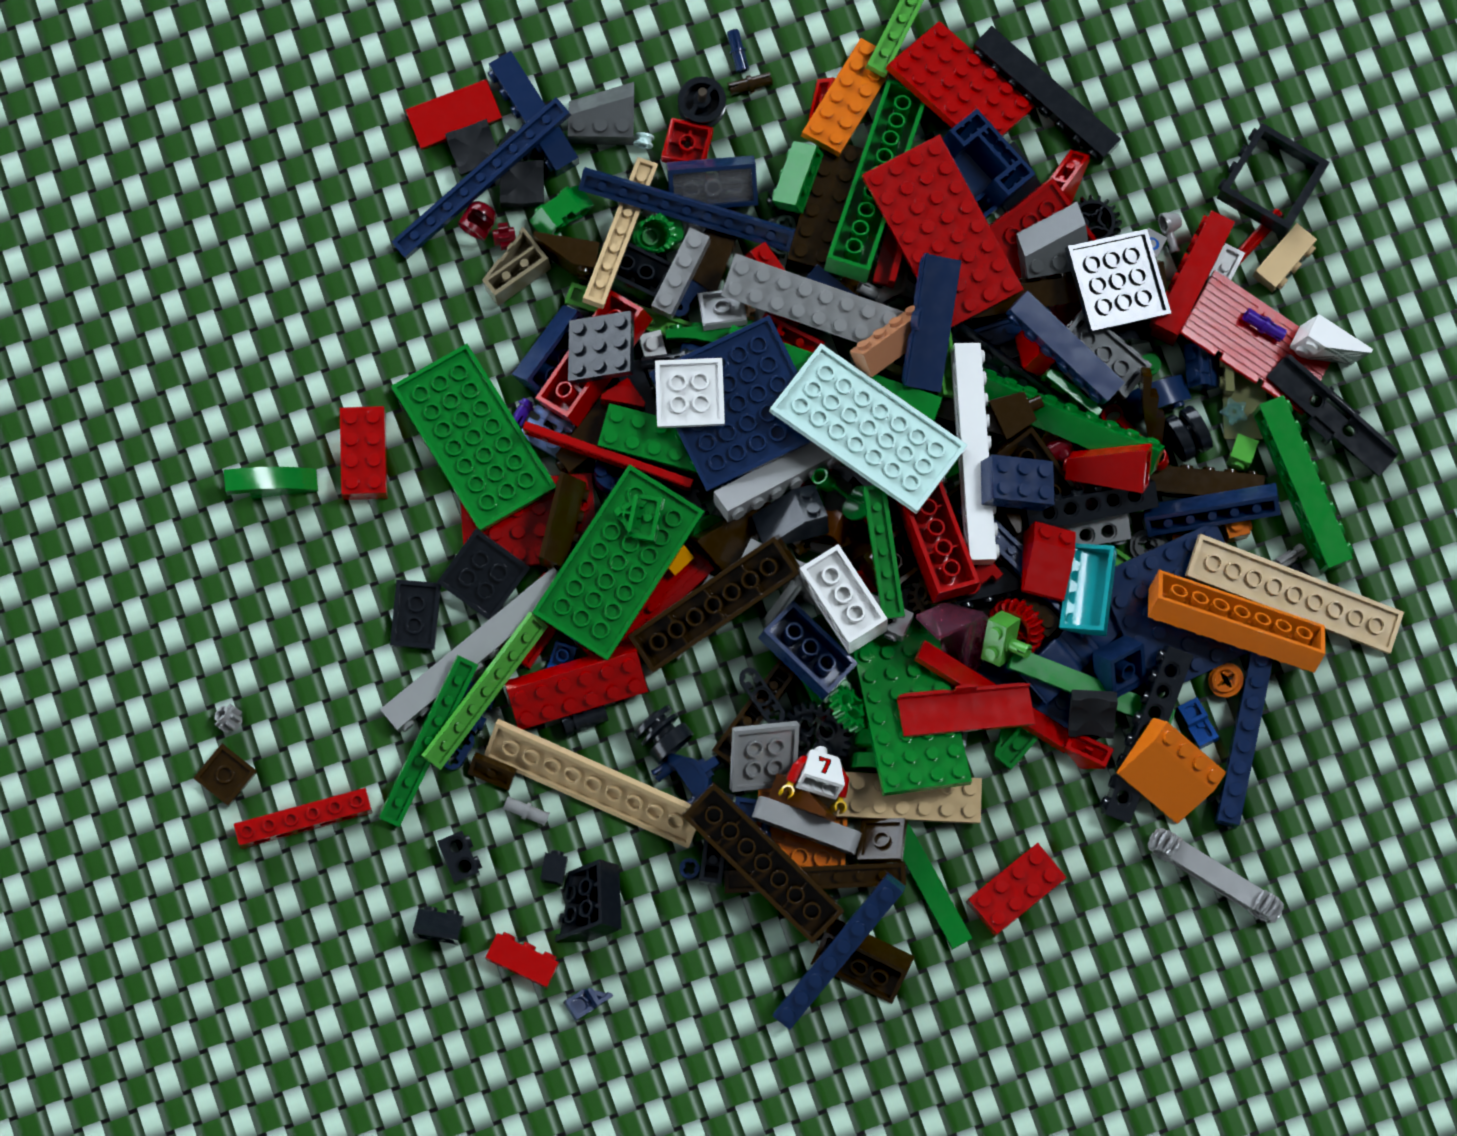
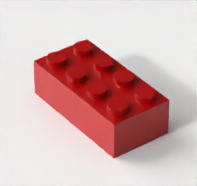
[340,406,388,500]
[966,843,1067,937]

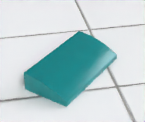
[1059,543,1117,636]

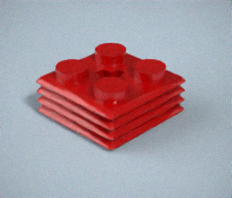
[661,118,713,163]

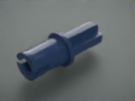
[727,29,750,73]

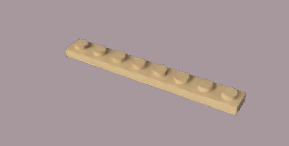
[582,157,658,309]

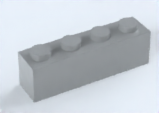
[651,227,711,320]

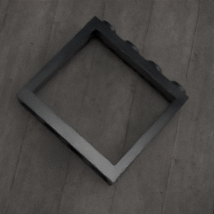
[1217,123,1330,237]

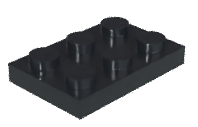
[390,580,441,650]

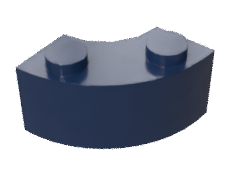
[1126,375,1192,420]

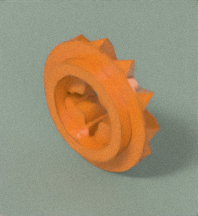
[1209,663,1245,698]

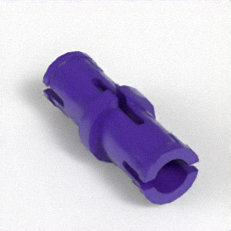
[1242,308,1287,342]

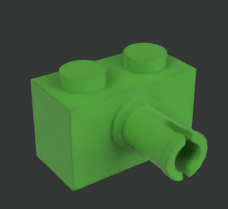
[981,610,1032,667]

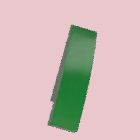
[223,467,318,499]

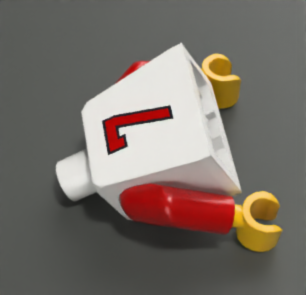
[778,746,849,814]

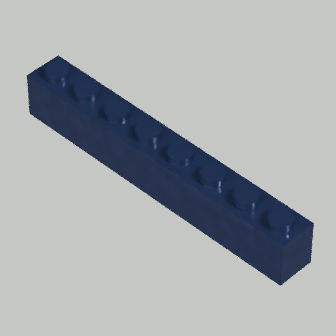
[1214,651,1273,829]
[772,873,906,1030]

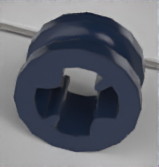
[679,858,700,880]

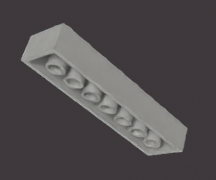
[721,253,904,343]

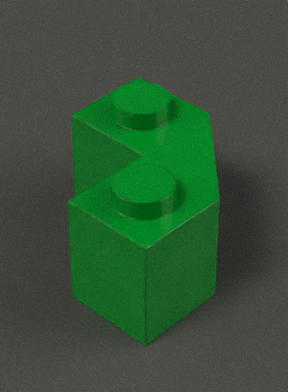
[529,185,594,235]

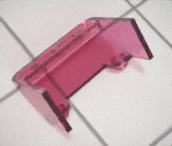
[916,603,989,690]

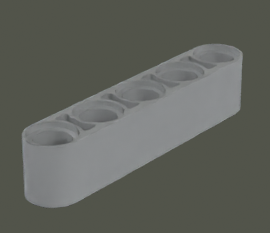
[751,796,862,855]

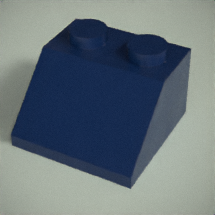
[1092,635,1146,698]

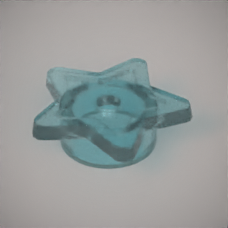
[1220,398,1248,426]

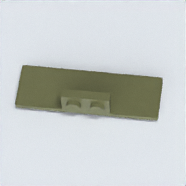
[1218,353,1267,440]

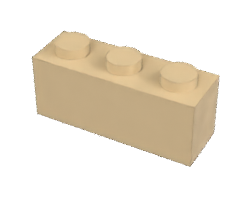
[1252,223,1317,293]

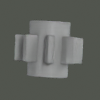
[215,704,242,733]

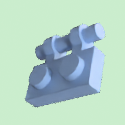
[522,404,575,459]

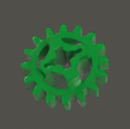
[828,685,867,733]

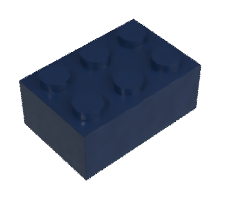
[981,454,1054,511]

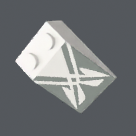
[1289,314,1373,364]

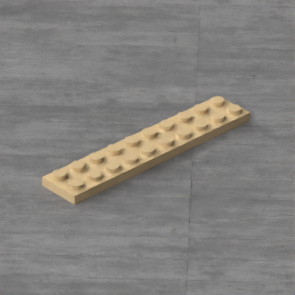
[1185,534,1404,654]
[484,719,696,848]

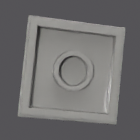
[697,290,747,331]

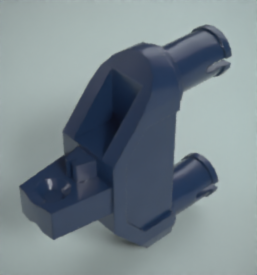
[651,753,722,804]

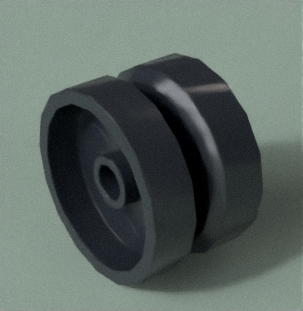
[1164,405,1213,462]

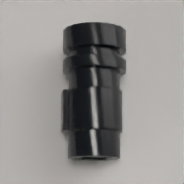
[560,705,608,737]

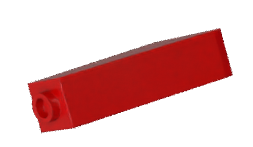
[1063,443,1153,493]

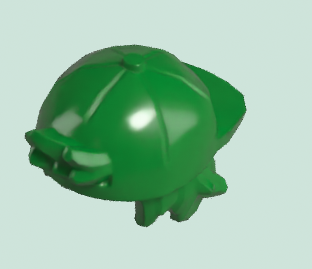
[630,213,684,253]

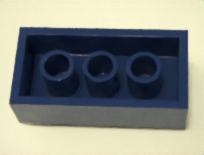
[758,601,858,700]

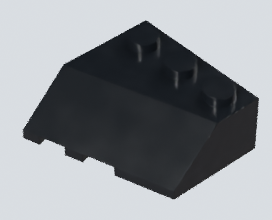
[555,859,622,943]

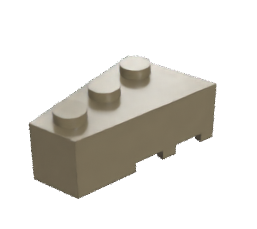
[482,227,552,306]

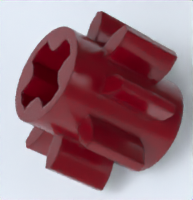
[492,222,516,251]

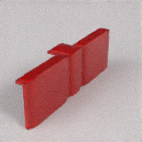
[897,683,1035,737]

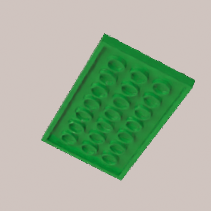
[391,343,556,532]
[532,464,705,660]
[851,617,972,796]

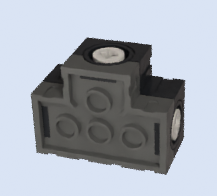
[1059,310,1152,404]

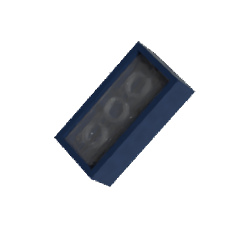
[667,155,758,208]

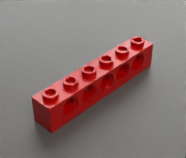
[234,788,373,849]

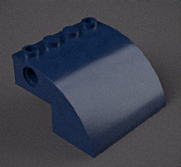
[942,109,1036,220]

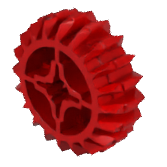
[986,598,1045,653]

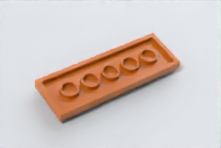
[801,38,896,157]

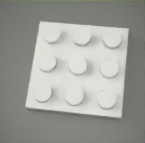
[655,358,725,428]

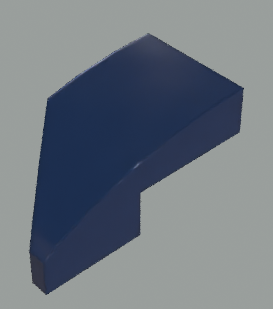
[563,988,613,1021]

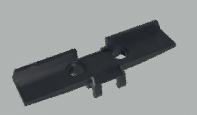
[1266,354,1399,477]

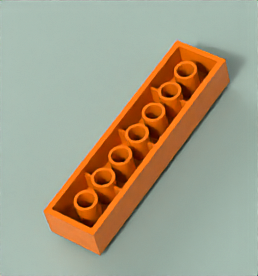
[1148,570,1326,673]

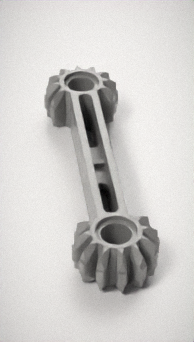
[1148,828,1284,923]

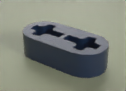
[444,732,475,771]

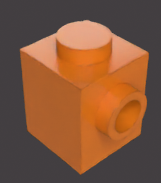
[1220,520,1252,544]

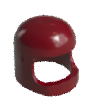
[458,201,496,241]

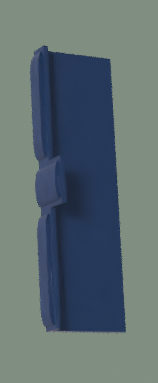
[902,253,961,393]
[1017,610,1120,705]

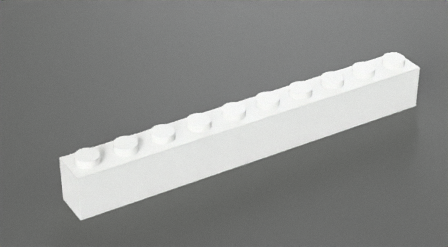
[950,343,1000,565]

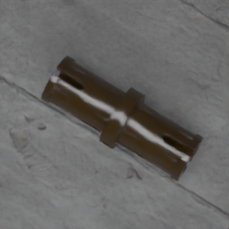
[727,72,773,96]

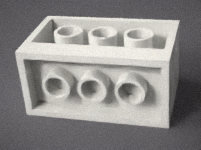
[800,544,888,654]

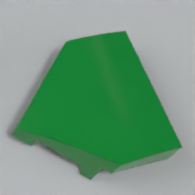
[613,494,665,543]

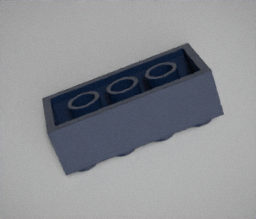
[512,305,585,395]

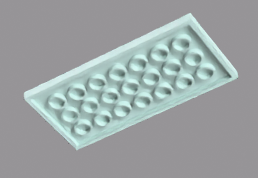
[769,344,967,514]

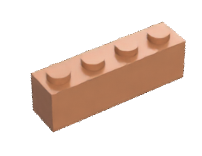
[850,305,915,377]

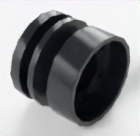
[634,705,694,765]

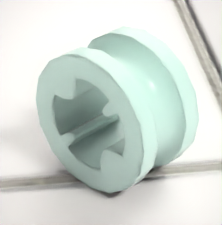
[634,132,654,149]

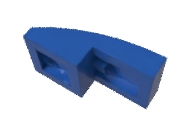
[1177,697,1219,749]

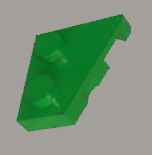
[994,727,1039,771]

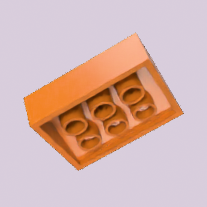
[1116,718,1226,824]

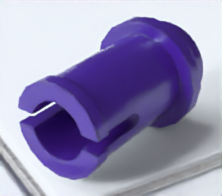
[513,398,535,427]

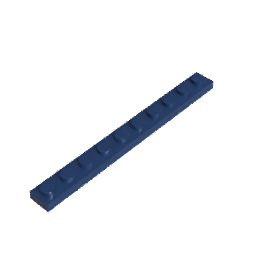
[392,97,571,259]
[578,167,796,252]

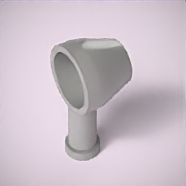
[1158,212,1182,254]

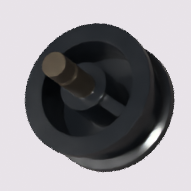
[678,77,726,127]

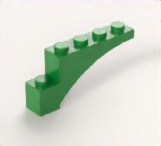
[665,317,753,344]

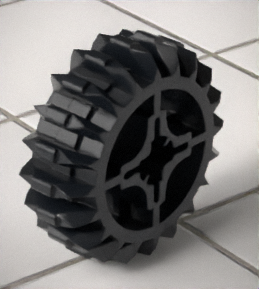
[1073,195,1122,240]

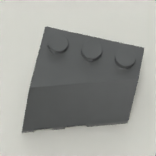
[568,82,634,145]
[1016,201,1088,279]

